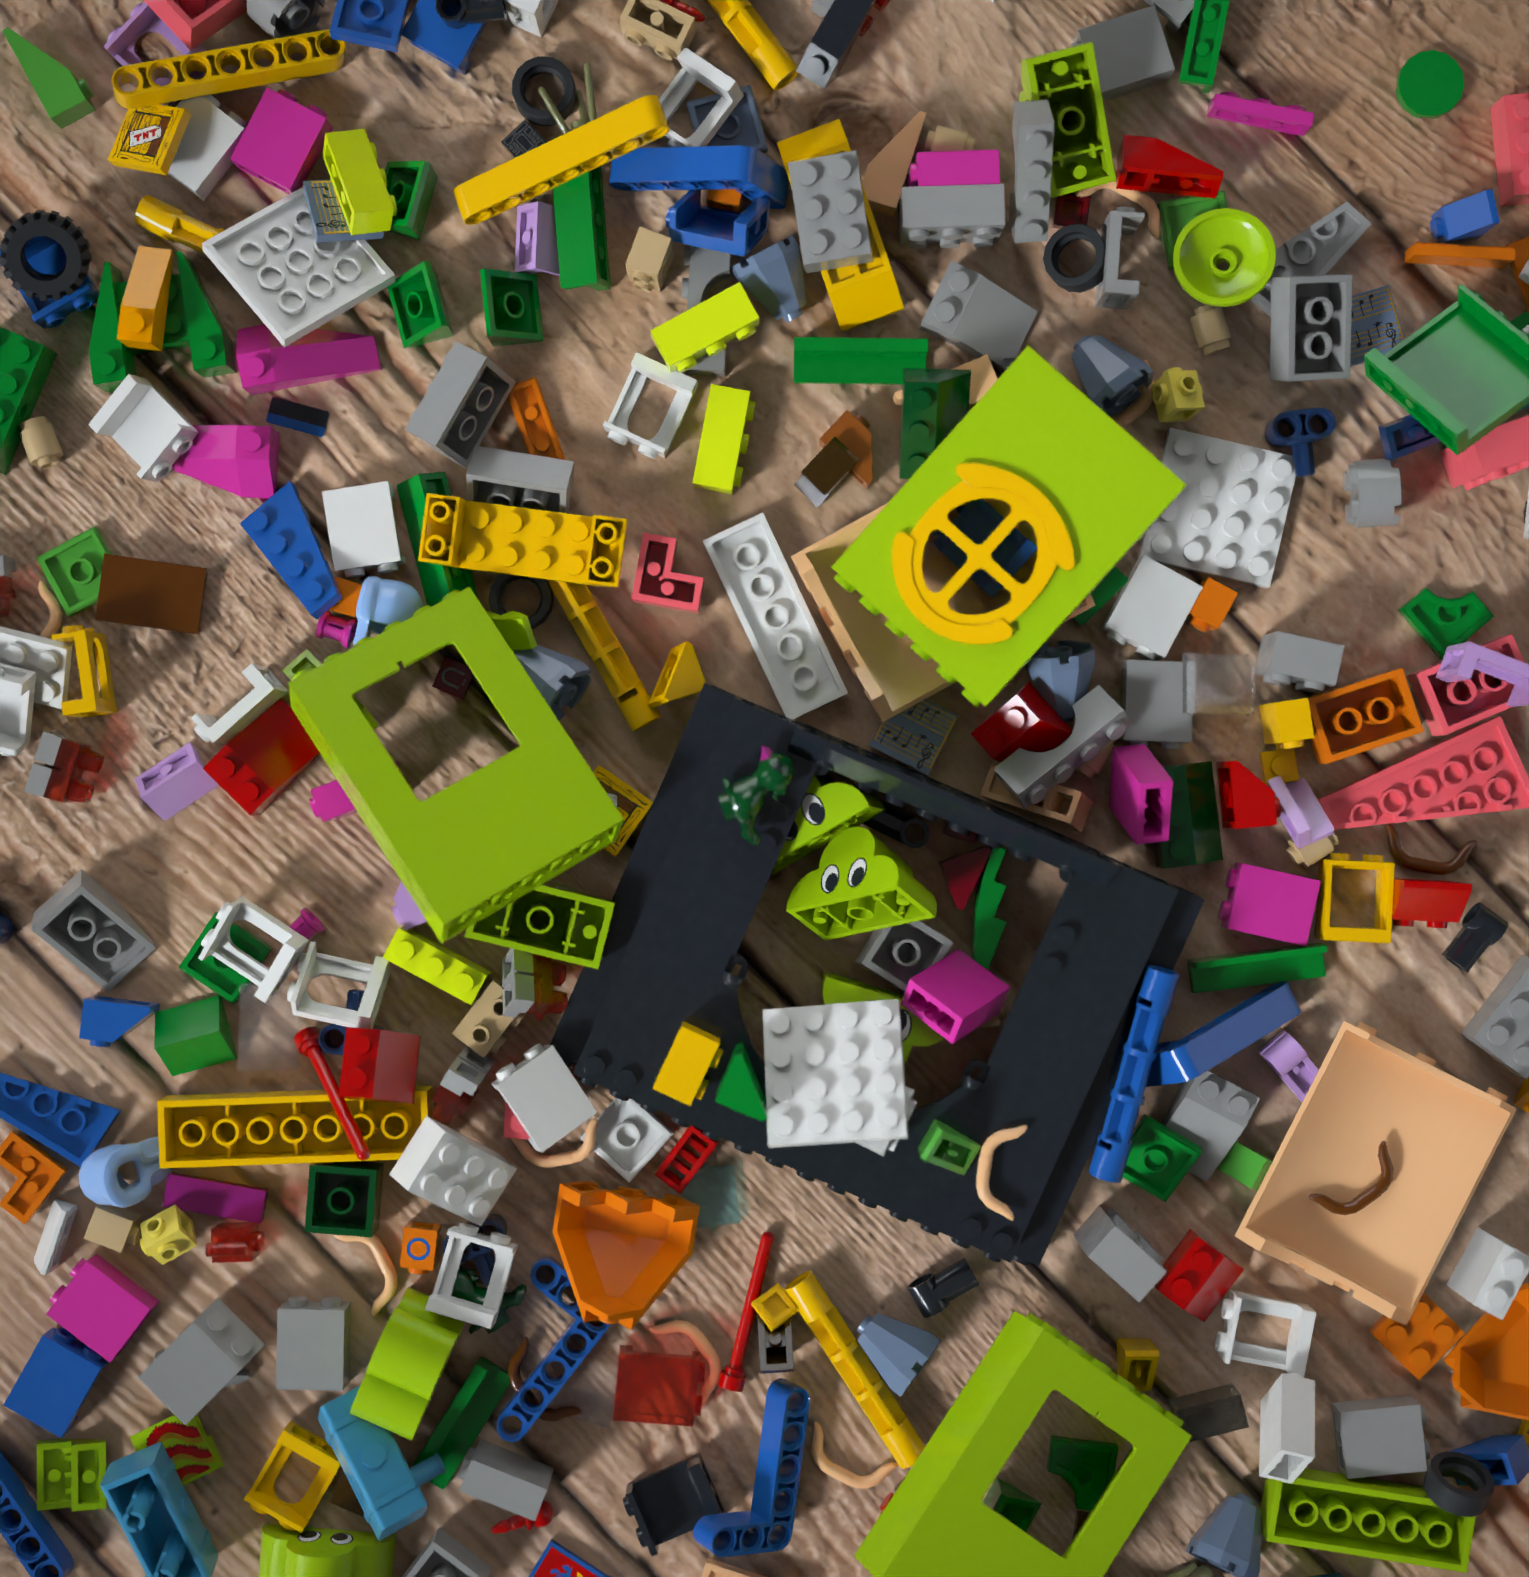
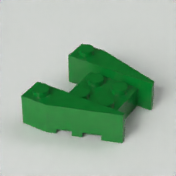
[89,251,236,392]

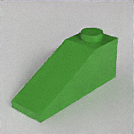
[2,28,96,129]

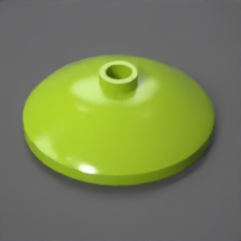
[1173,208,1276,307]

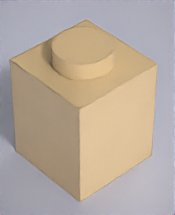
[84,1205,143,1253]

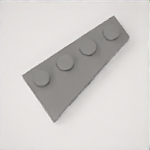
[1250,202,1372,318]

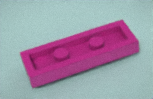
[1206,92,1314,136]

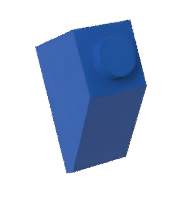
[1430,189,1500,244]
[79,995,160,1047]
[1451,1435,1529,1486]

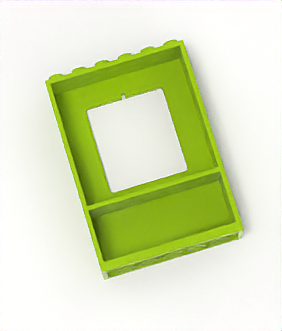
[289,587,624,943]
[854,1311,1192,1577]

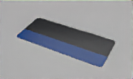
[266,397,329,437]

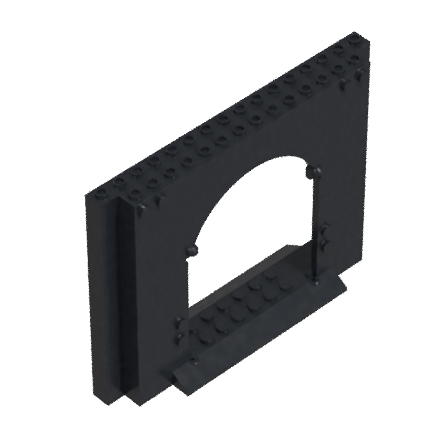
[550,682,1205,1266]

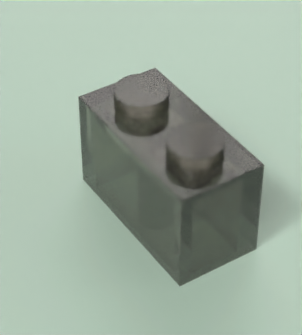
[1168,1383,1249,1443]

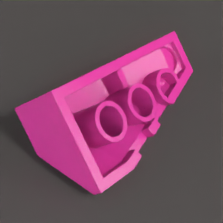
[236,324,382,395]
[172,425,280,499]

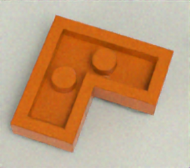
[0,1129,69,1224]

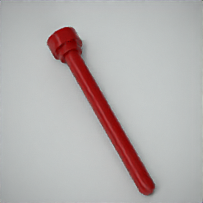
[294,1027,370,1160]
[718,1231,774,1392]

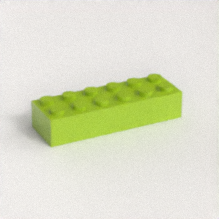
[1260,1468,1476,1573]

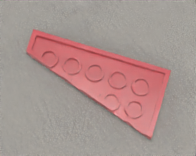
[1317,716,1529,830]

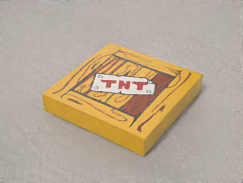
[107,104,191,175]
[593,765,653,857]

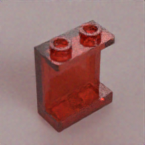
[613,1345,705,1427]

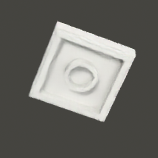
[580,1098,674,1182]

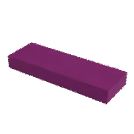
[162,1172,269,1224]

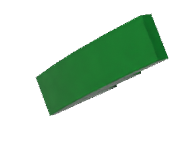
[971,846,1006,970]

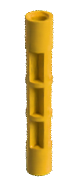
[707,0,799,91]
[134,195,225,258]
[547,580,661,732]
[784,1270,926,1469]

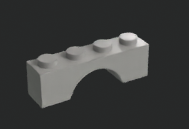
[1009,100,1054,243]
[681,245,731,377]
[994,684,1130,810]

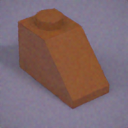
[819,410,873,490]

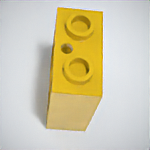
[1315,853,1395,943]

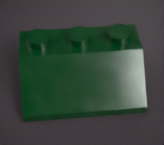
[898,368,971,479]
[1153,761,1223,869]

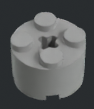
[246,0,325,39]
[1343,458,1401,528]

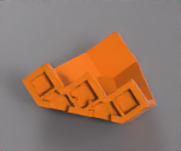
[552,1181,700,1330]
[1443,1283,1529,1420]

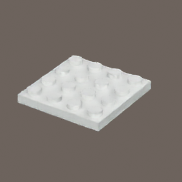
[202,187,395,347]
[1138,428,1296,588]
[763,999,908,1148]

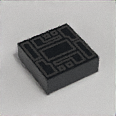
[501,119,547,158]

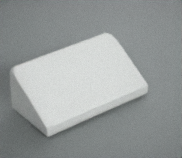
[34,1199,78,1275]

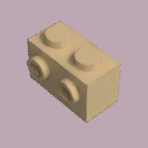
[619,0,696,60]
[452,978,528,1058]

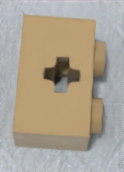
[625,226,674,293]

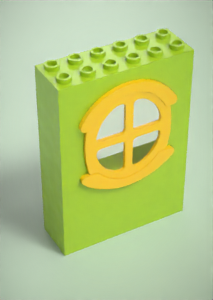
[831,346,1186,707]

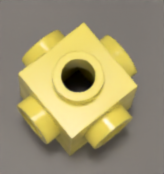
[1151,367,1205,422]
[140,1205,197,1265]

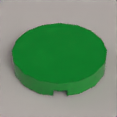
[1395,50,1465,119]

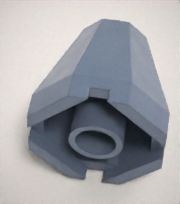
[731,235,807,323]
[1072,335,1154,418]
[1025,640,1095,723]
[512,645,591,721]
[857,1313,942,1397]
[1186,1493,1262,1577]

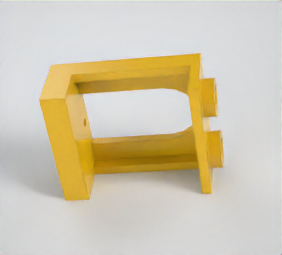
[51,625,117,718]
[244,1420,341,1533]

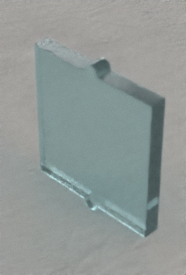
[679,1164,740,1229]

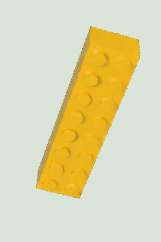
[157,1085,434,1169]

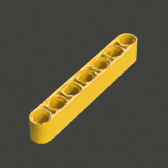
[112,29,346,109]
[453,95,670,225]

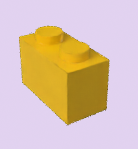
[1259,698,1314,750]
[653,1021,723,1106]

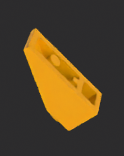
[117,246,174,351]

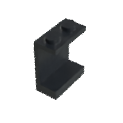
[623,1453,726,1556]

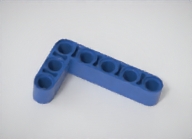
[609,146,789,209]
[1146,981,1301,1087]
[497,1256,611,1442]
[693,1378,810,1557]
[0,1451,74,1577]

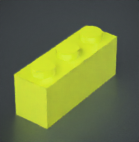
[322,129,397,235]
[650,282,759,373]
[692,384,756,495]
[382,926,492,1005]

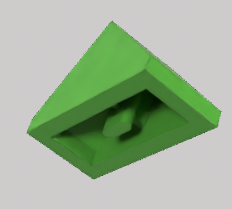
[918,1118,981,1175]
[1217,1141,1273,1191]

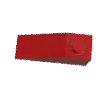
[1116,135,1223,199]

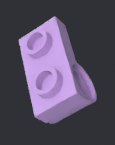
[1258,1030,1319,1102]

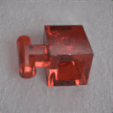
[205,1222,265,1263]

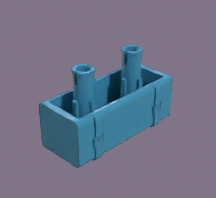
[318,1386,446,1541]
[100,1442,219,1577]

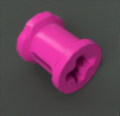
[315,610,358,648]
[289,908,325,940]

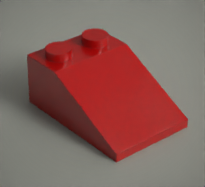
[202,698,320,816]

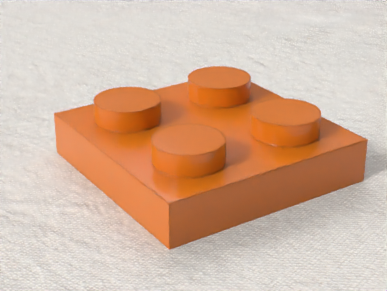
[1368,1292,1465,1380]

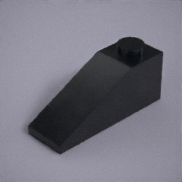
[796,0,876,89]

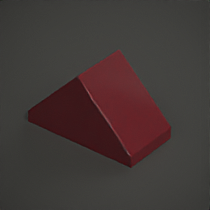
[939,846,992,910]

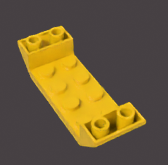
[777,119,904,332]
[418,493,628,588]

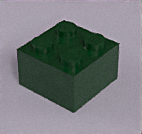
[304,1161,384,1237]

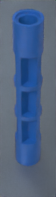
[1089,965,1180,1183]

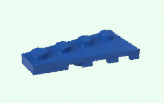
[240,481,342,619]
[0,1072,122,1167]

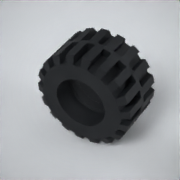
[0,210,91,301]

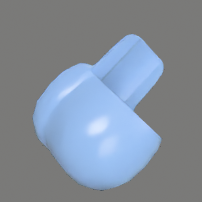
[353,576,423,645]
[79,1137,171,1208]

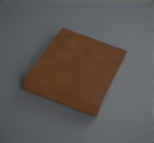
[95,553,207,635]

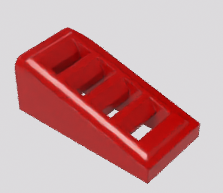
[654,1125,720,1195]

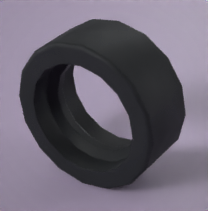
[512,56,576,126]
[1043,224,1106,293]
[488,574,554,629]
[1423,1451,1494,1517]

